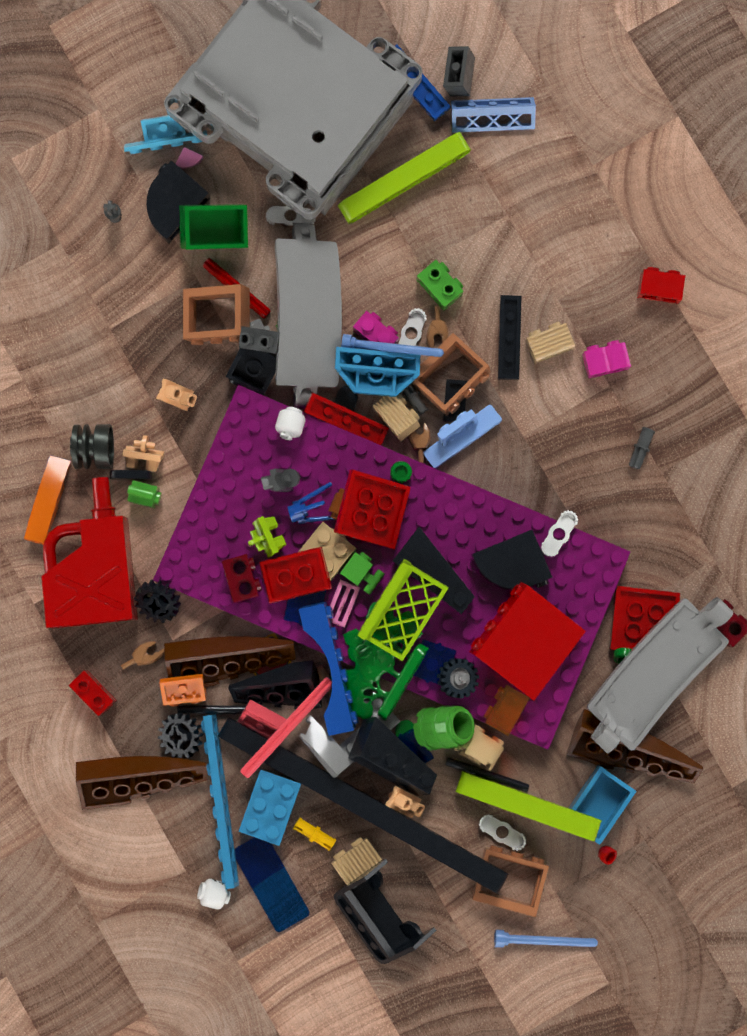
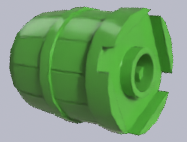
[413,705,475,751]

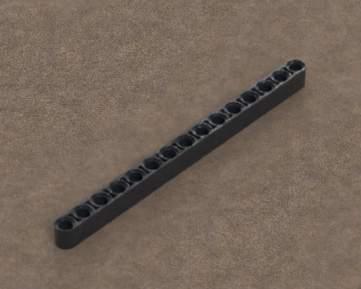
[218,717,509,894]

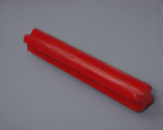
[203,258,271,319]

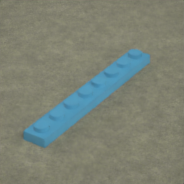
[201,714,239,889]

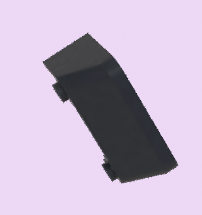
[334,859,437,964]

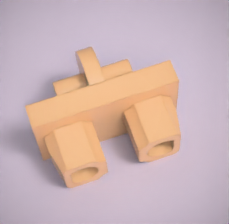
[156,379,197,411]
[123,435,164,472]
[385,786,425,818]

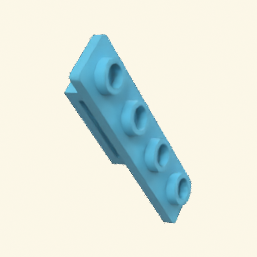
[124,115,207,154]

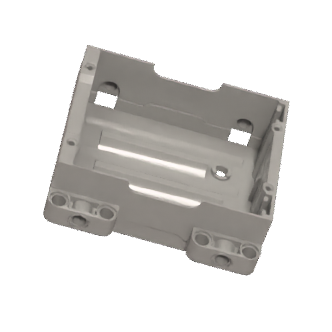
[164,0,422,219]

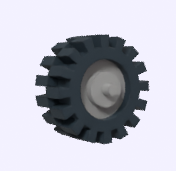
[437,658,479,698]

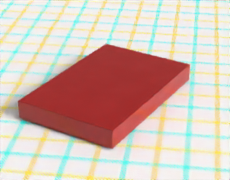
[259,546,332,604]

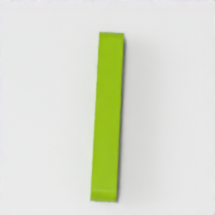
[338,132,471,224]
[455,771,602,841]

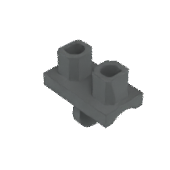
[239,326,280,354]
[261,469,300,492]

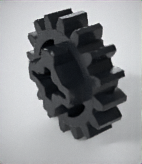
[134,579,181,623]
[158,712,204,759]

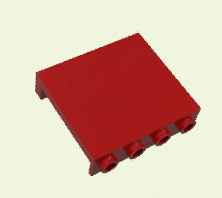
[469,582,586,701]

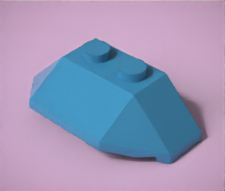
[335,347,421,397]

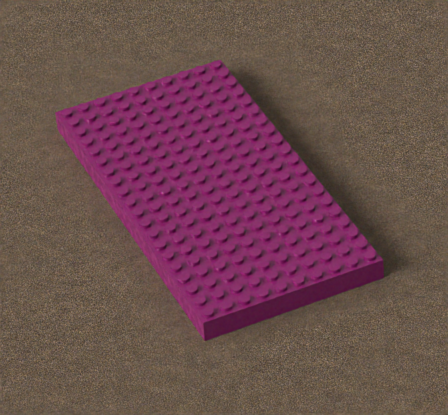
[153,385,631,750]

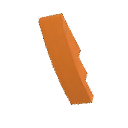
[24,456,71,545]

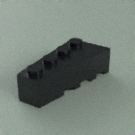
[392,527,475,615]
[348,717,437,796]

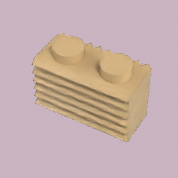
[525,322,575,364]
[373,394,420,442]
[332,837,382,885]

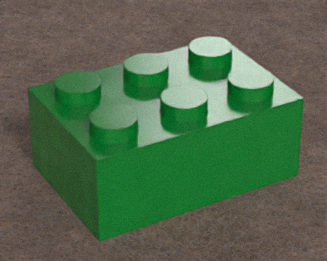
[179,204,248,250]

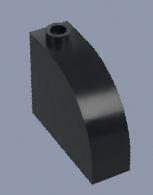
[146,160,210,244]
[471,530,552,590]

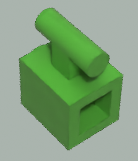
[127,480,162,509]
[340,552,385,595]

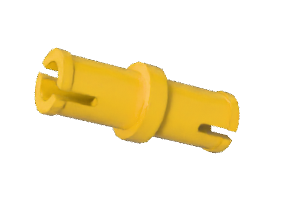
[293,817,336,851]

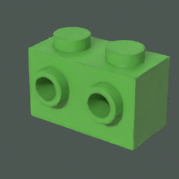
[416,260,463,311]

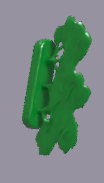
[330,602,429,721]

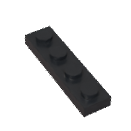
[498,295,522,380]

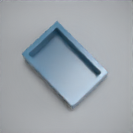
[568,765,637,845]
[238,769,301,846]

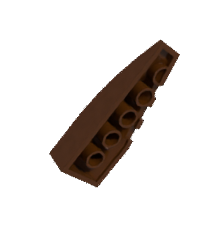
[164,636,296,687]
[567,709,703,783]
[76,756,208,810]

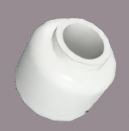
[275,407,306,440]
[197,879,231,909]

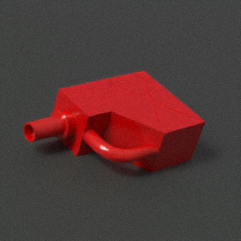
[41,477,138,629]

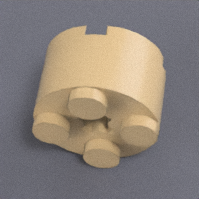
[454,725,504,771]

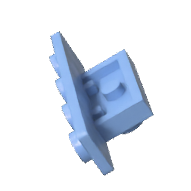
[423,405,502,469]

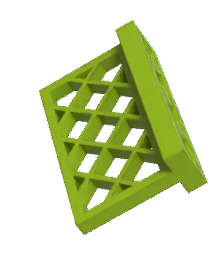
[358,559,449,661]

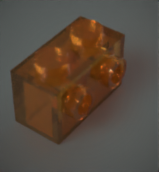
[483,685,530,736]

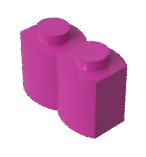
[582,340,631,379]

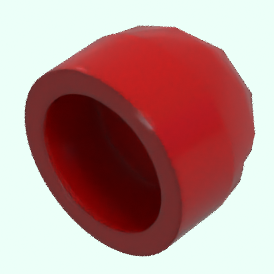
[598,845,617,865]

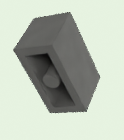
[443,46,475,96]

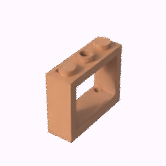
[183,284,250,345]
[412,333,491,416]
[472,845,549,917]

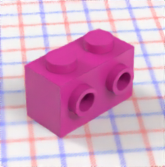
[353,311,399,351]

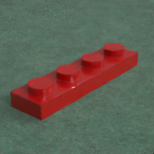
[303,393,389,445]

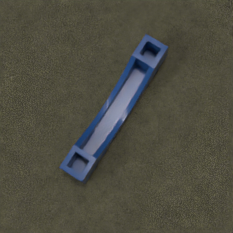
[299,601,358,736]

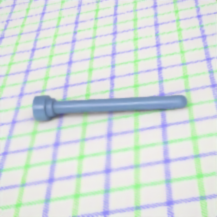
[341,334,444,357]
[494,930,598,948]

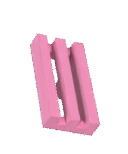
[330,579,360,628]

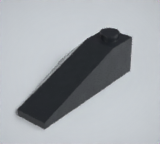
[228,660,322,710]

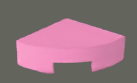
[176,147,203,169]

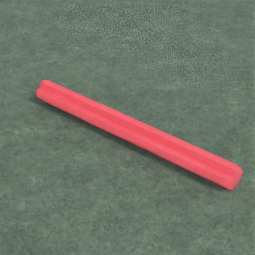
[240,677,332,778]

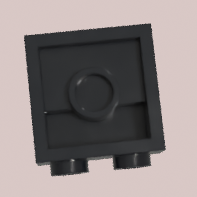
[226,348,276,396]

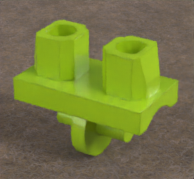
[248,516,286,558]

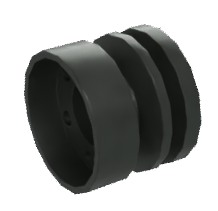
[70,424,114,469]

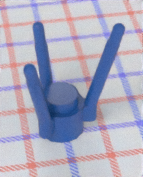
[288,482,335,524]

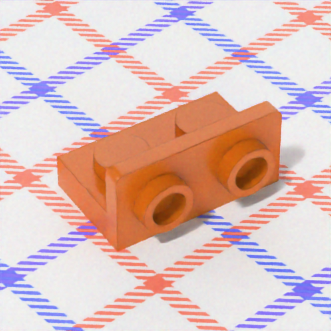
[159,674,207,706]

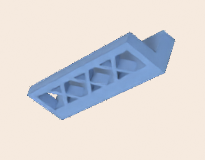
[451,97,536,133]

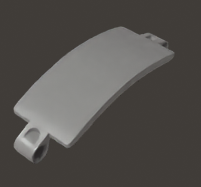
[275,223,342,409]
[587,597,734,753]

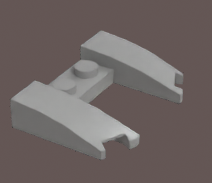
[299,689,400,778]

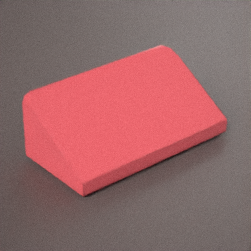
[237,700,287,739]

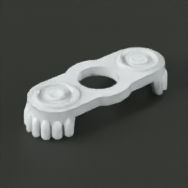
[266,206,316,226]
[399,308,426,346]
[541,510,578,557]
[479,815,526,851]

